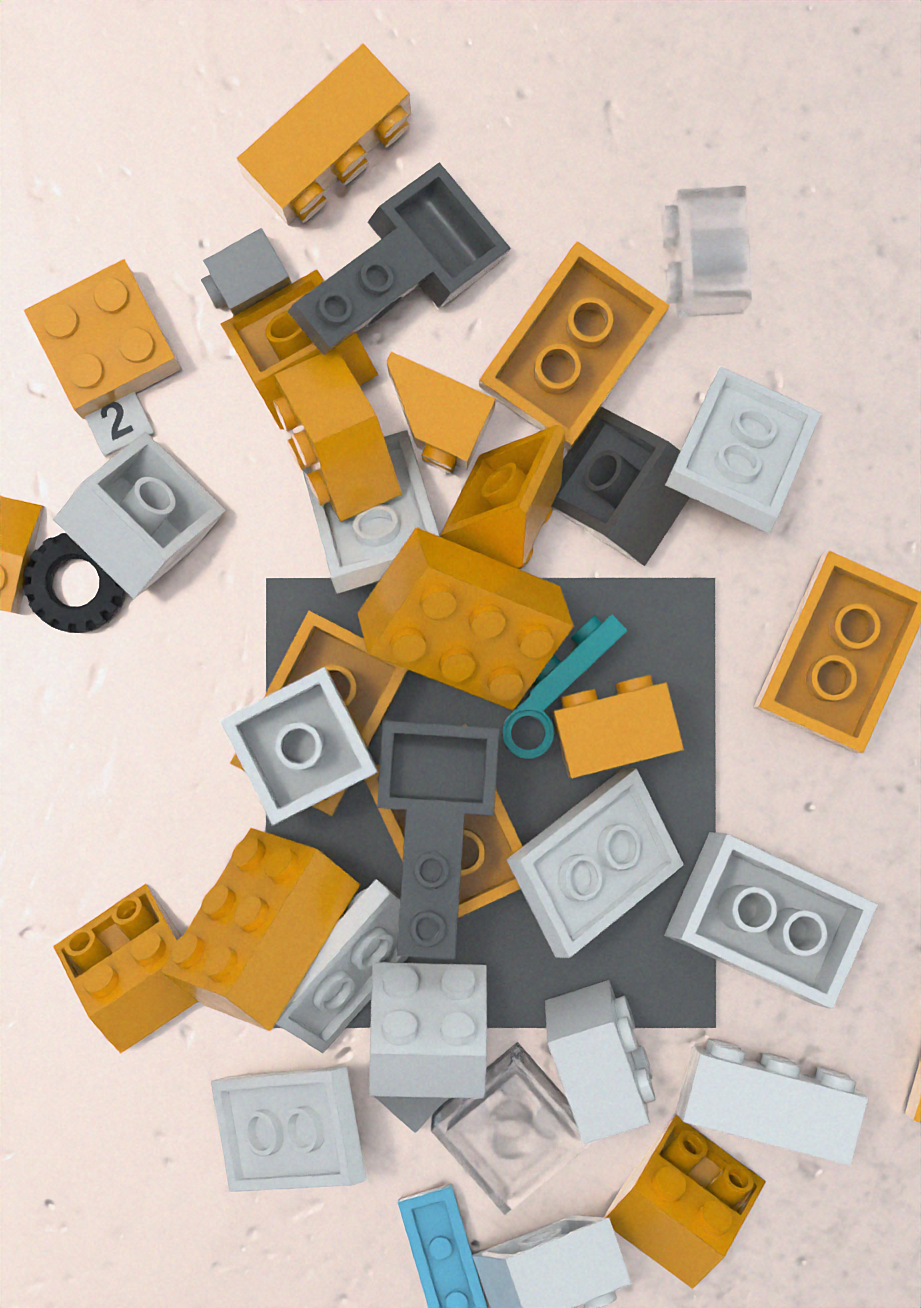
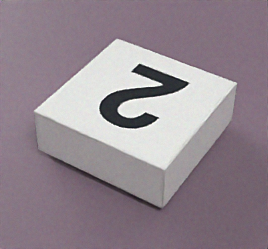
[85,392,155,457]

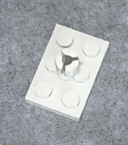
[665,366,821,534]
[302,430,440,594]
[506,768,684,958]
[275,879,408,1054]
[211,1066,366,1192]

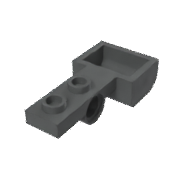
[288,162,511,356]
[377,721,499,960]

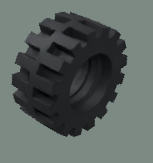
[23,532,125,633]

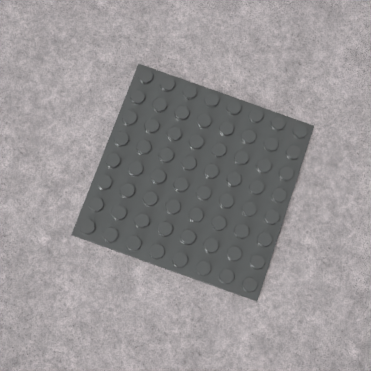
[266,578,716,1028]

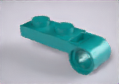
[502,614,628,759]

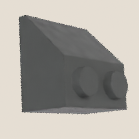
[551,406,690,566]

